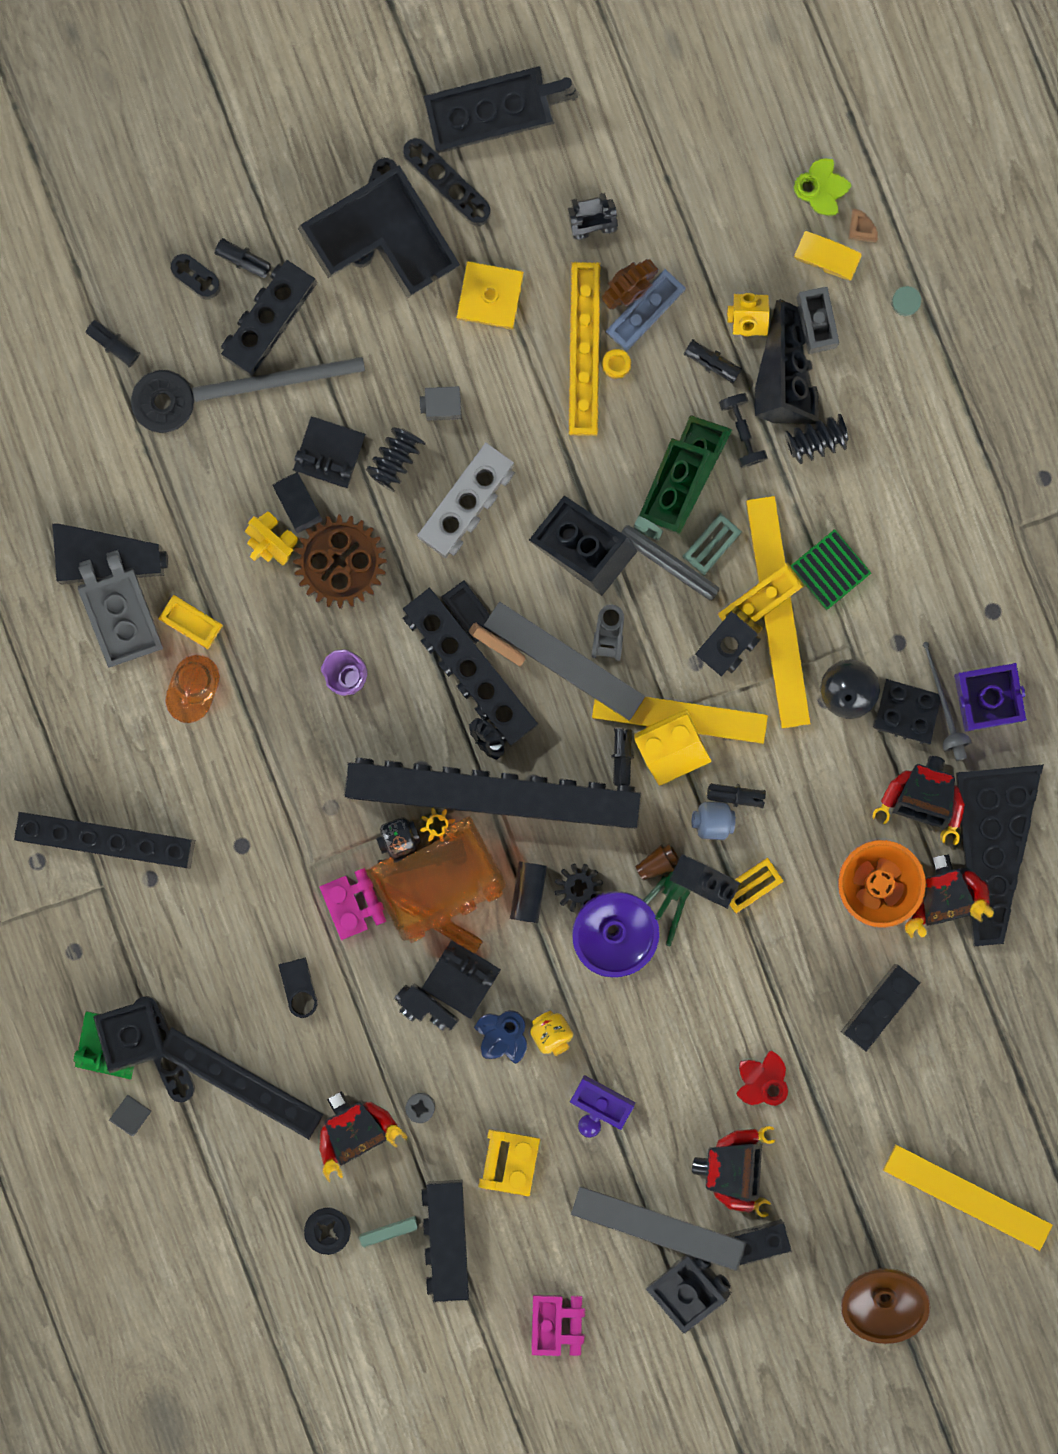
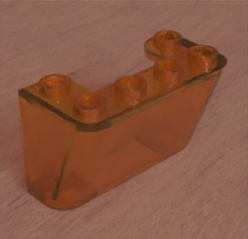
[366,816,506,943]

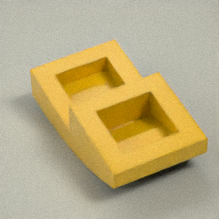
[794,231,862,281]

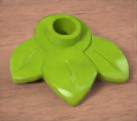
[794,158,852,216]

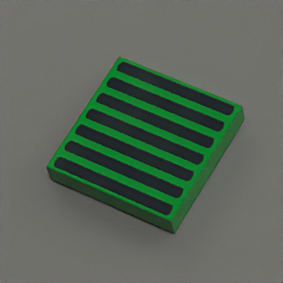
[791,529,871,611]

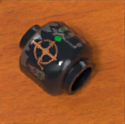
[376,817,421,859]

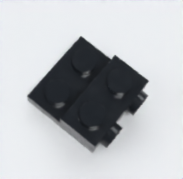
[394,983,460,1031]
[646,1254,731,1334]

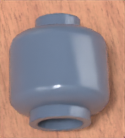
[691,802,736,840]

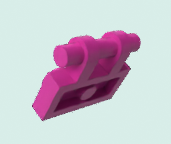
[319,868,387,940]
[532,1295,585,1356]

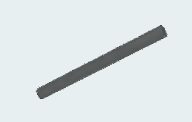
[192,357,365,402]

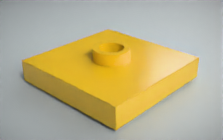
[457,261,524,329]

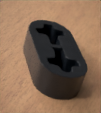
[170,254,220,299]

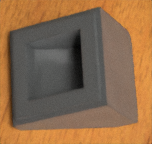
[109,1095,152,1137]

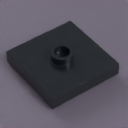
[93,999,166,1073]

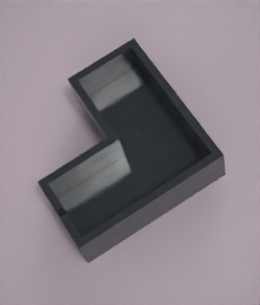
[298,165,460,298]

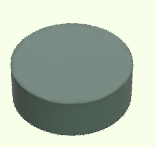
[892,286,921,316]

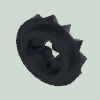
[469,718,505,760]
[304,1207,351,1255]

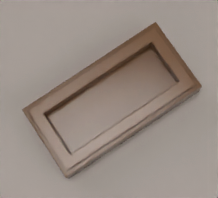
[468,623,526,667]

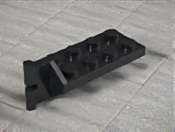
[423,66,579,153]

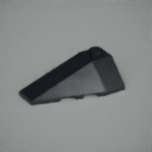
[754,299,819,424]

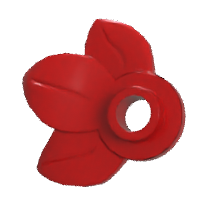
[736,1051,788,1106]

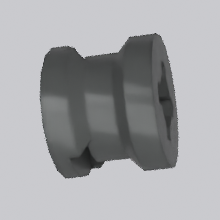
[405,1093,435,1123]

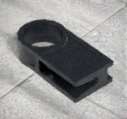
[278,957,318,1018]

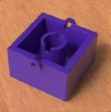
[954,663,1027,732]

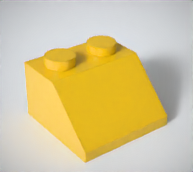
[634,709,712,786]

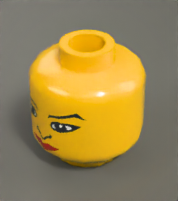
[530,1011,573,1056]

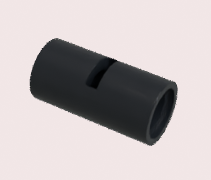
[510,861,547,923]

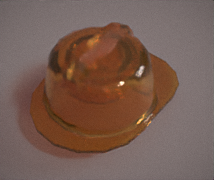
[165,655,220,723]

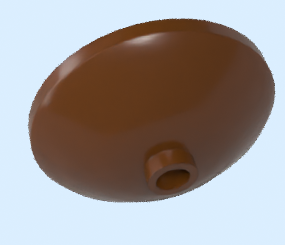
[841,1269,930,1344]

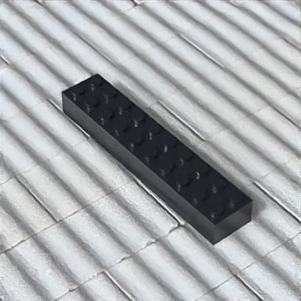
[345,757,641,829]

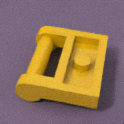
[478,1129,540,1197]

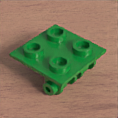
[73,1011,134,1079]

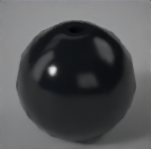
[820,659,880,719]

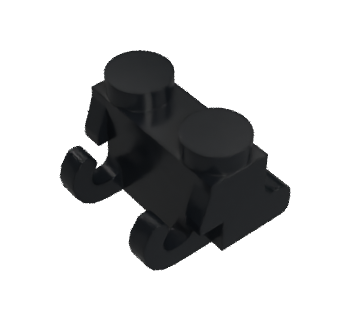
[568,193,618,240]

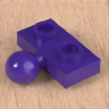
[570,1075,636,1138]

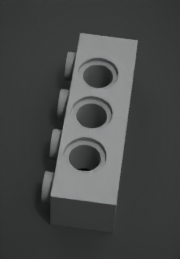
[417,442,515,559]

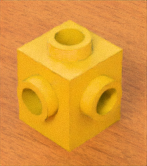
[727,293,769,336]

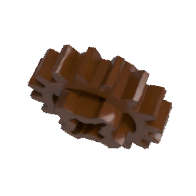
[602,259,659,310]

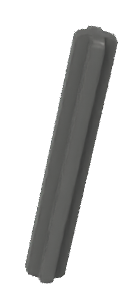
[621,525,719,601]

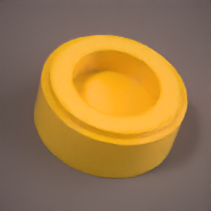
[602,349,631,379]

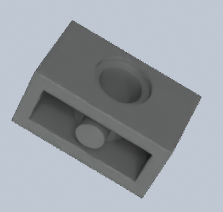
[796,286,840,354]

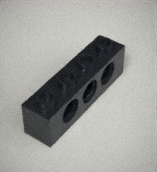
[221,260,317,377]

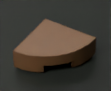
[848,209,878,242]

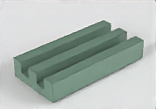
[682,513,742,576]
[359,1216,419,1247]

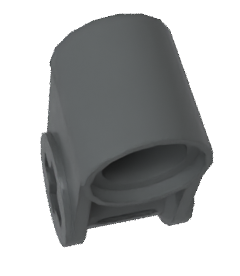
[591,604,624,661]

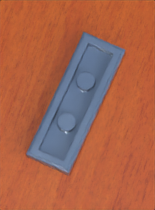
[606,269,686,352]

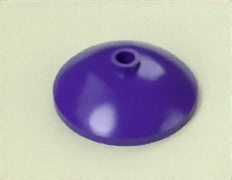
[572,891,659,978]

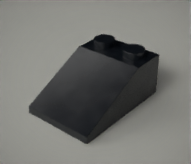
[529,495,637,596]

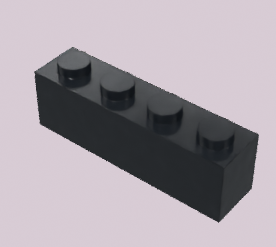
[422,1179,469,1302]

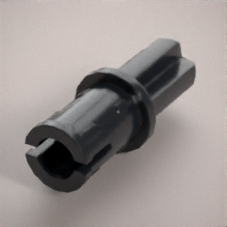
[215,238,271,278]
[86,320,140,367]
[611,728,634,786]
[707,783,766,809]

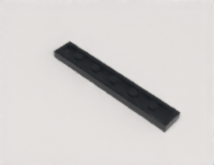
[163,1028,324,1140]

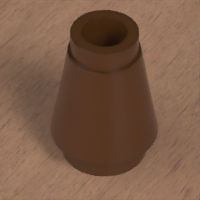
[635,844,679,881]

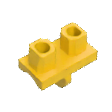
[245,511,298,566]

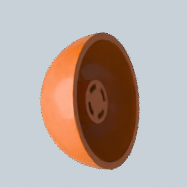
[838,840,926,927]

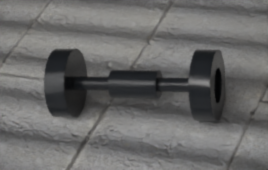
[719,393,768,468]

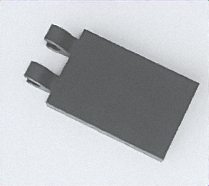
[78,550,163,668]

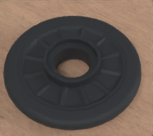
[131,370,194,433]

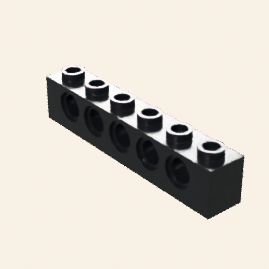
[402,587,538,746]
[14,812,195,869]

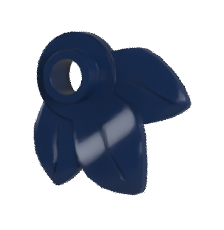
[474,1010,528,1064]

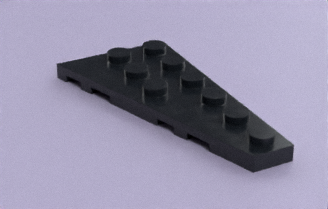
[956,764,1044,947]

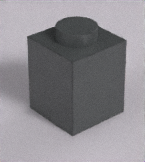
[420,386,462,421]

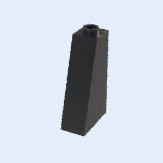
[52,523,168,584]

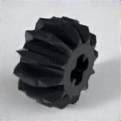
[555,864,603,912]

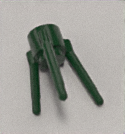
[643,871,690,946]

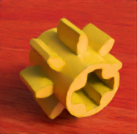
[420,808,455,843]

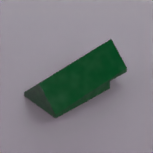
[639,415,732,535]

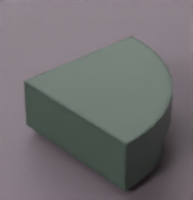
[633,515,663,541]

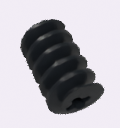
[785,414,849,464]
[366,427,425,492]

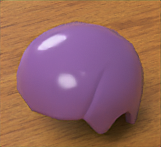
[321,649,367,696]

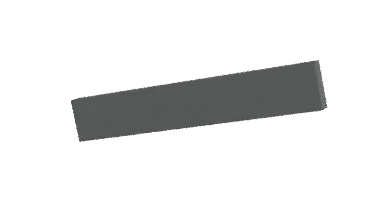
[484,601,645,721]
[571,1187,746,1271]

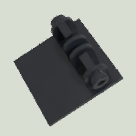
[293,416,366,489]
[873,679,940,744]
[421,939,501,1019]

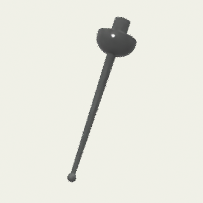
[923,642,972,761]

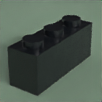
[840,964,921,1052]

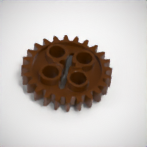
[293,514,387,609]

